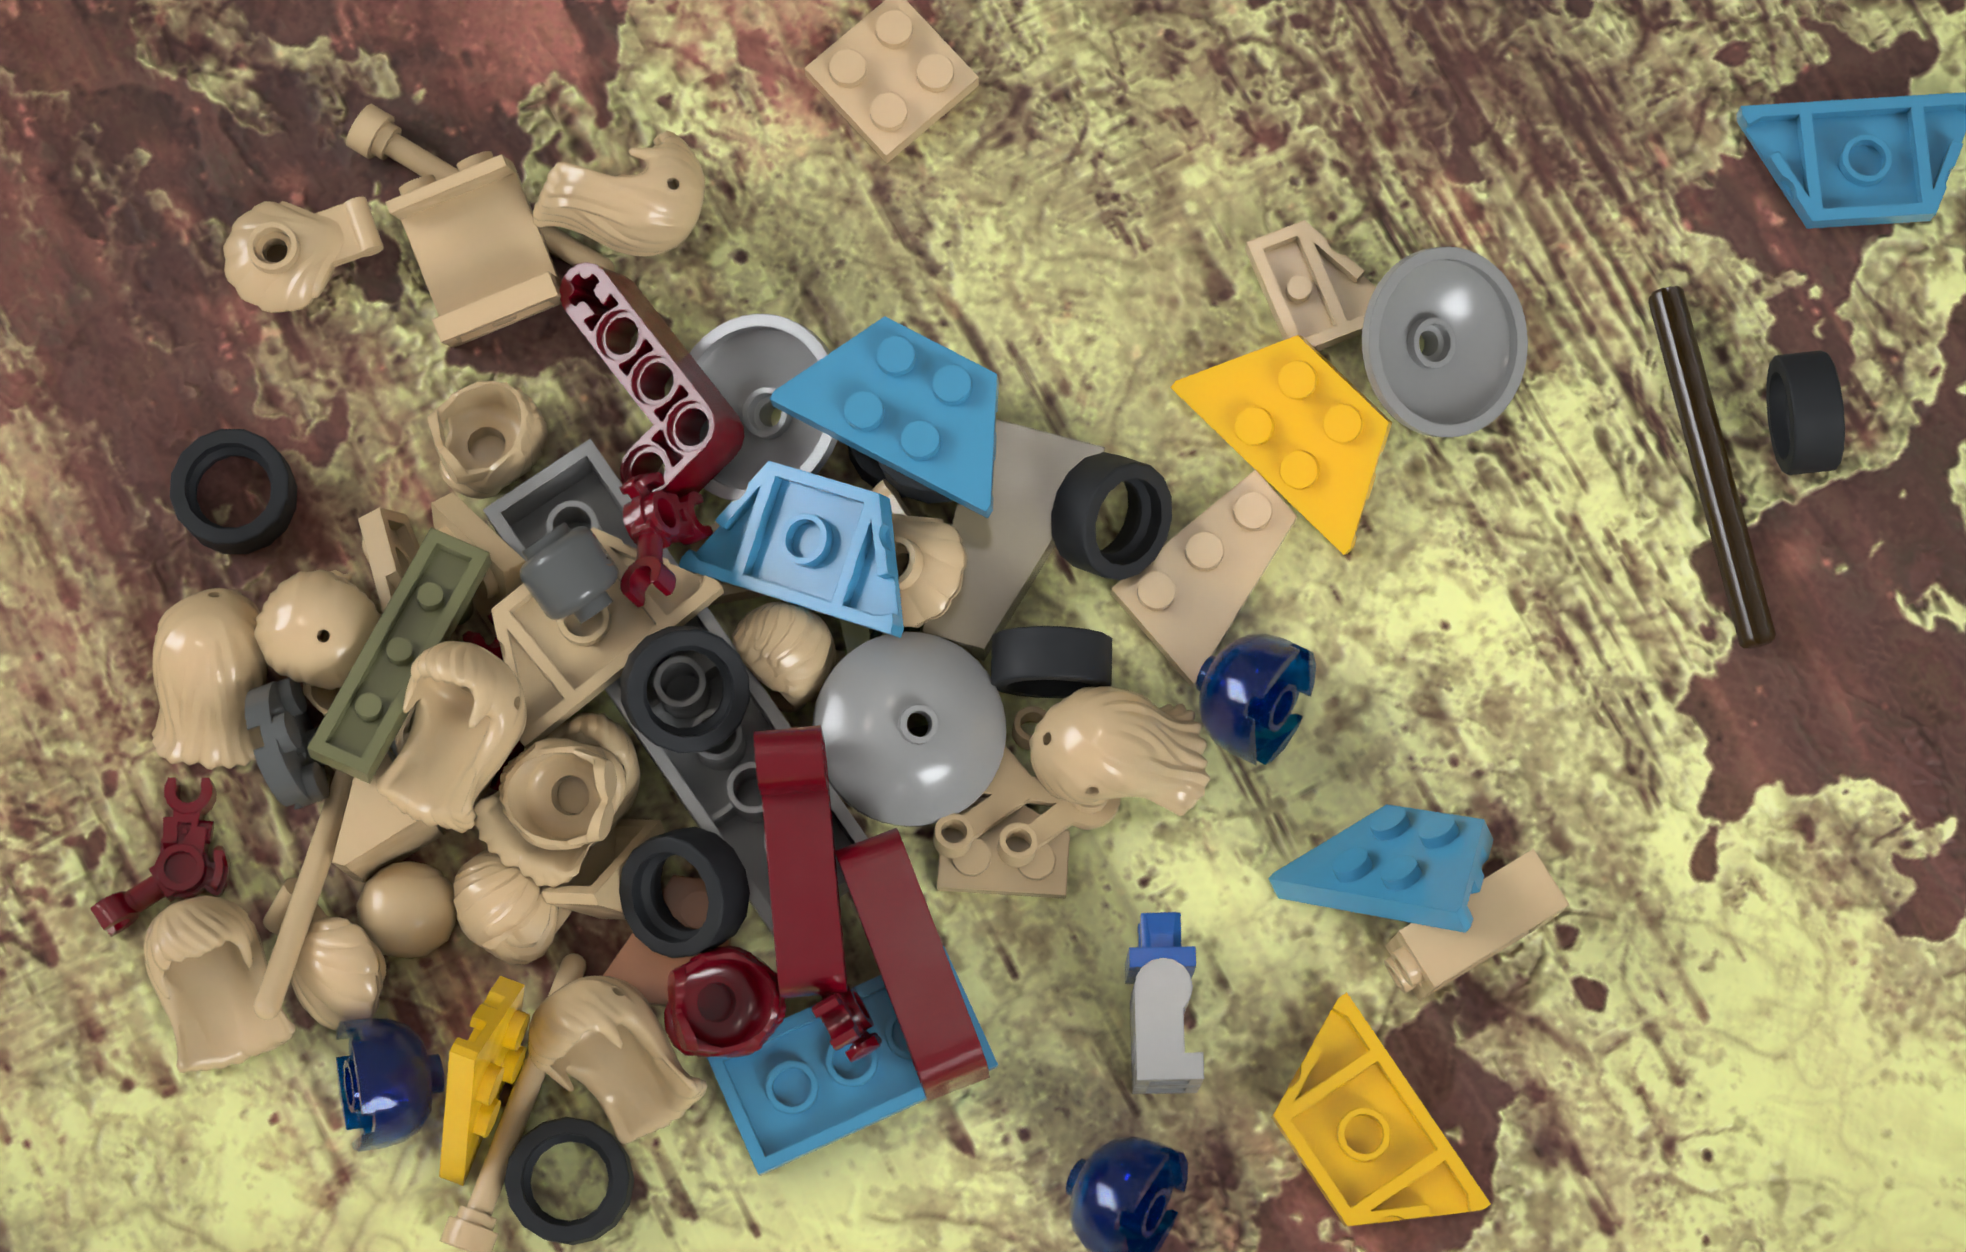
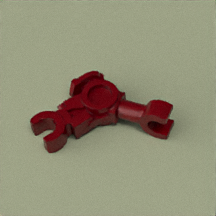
[619,472,713,608]
[90,777,231,937]
[812,948,882,1062]

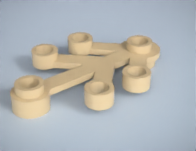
[933,706,1121,867]

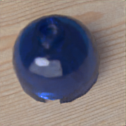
[1196,633,1316,766]
[336,1018,444,1152]
[1066,1137,1188,1252]

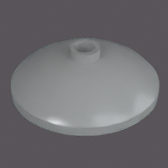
[1362,247,1528,437]
[690,314,837,501]
[812,632,1006,827]

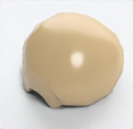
[356,861,457,959]

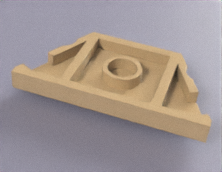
[491,527,724,749]

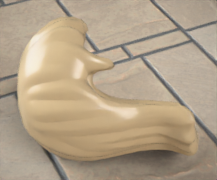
[533,131,705,257]
[254,569,380,690]
[152,588,268,770]
[376,641,527,833]
[1029,686,1211,816]
[474,712,641,888]
[144,896,295,1073]
[528,976,707,1144]

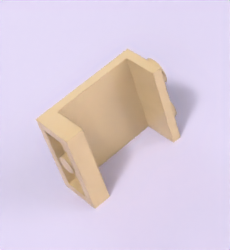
[385,151,561,348]

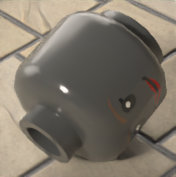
[520,522,619,624]

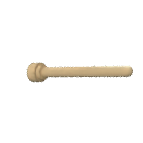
[346,104,615,272]
[254,767,354,1020]
[440,953,586,1252]

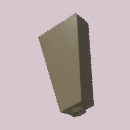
[922,419,1105,661]

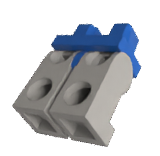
[1125,912,1204,1094]

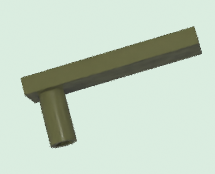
[307,527,492,784]

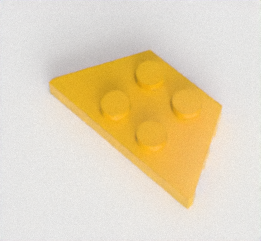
[1170,335,1392,555]
[439,976,530,1186]
[1271,992,1491,1227]

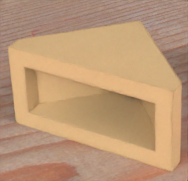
[542,819,665,920]

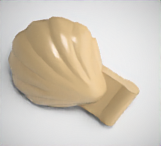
[223,197,384,313]
[871,479,967,628]
[263,877,386,1030]

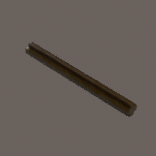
[1648,286,1776,649]

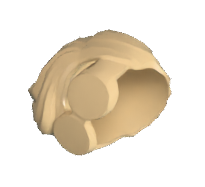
[427,381,548,499]
[731,601,846,713]
[499,738,627,851]
[453,849,572,965]

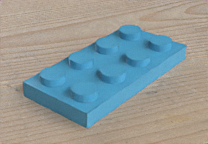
[707,946,998,1176]

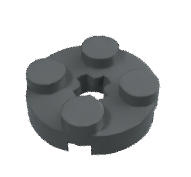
[245,677,330,810]

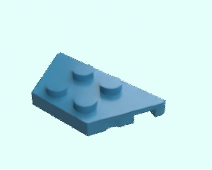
[1736,92,1966,229]
[770,316,999,518]
[679,461,904,638]
[1268,804,1494,933]

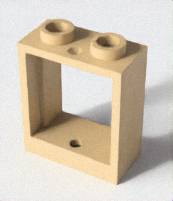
[1384,848,1569,1001]

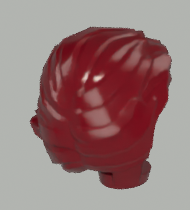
[664,946,786,1058]

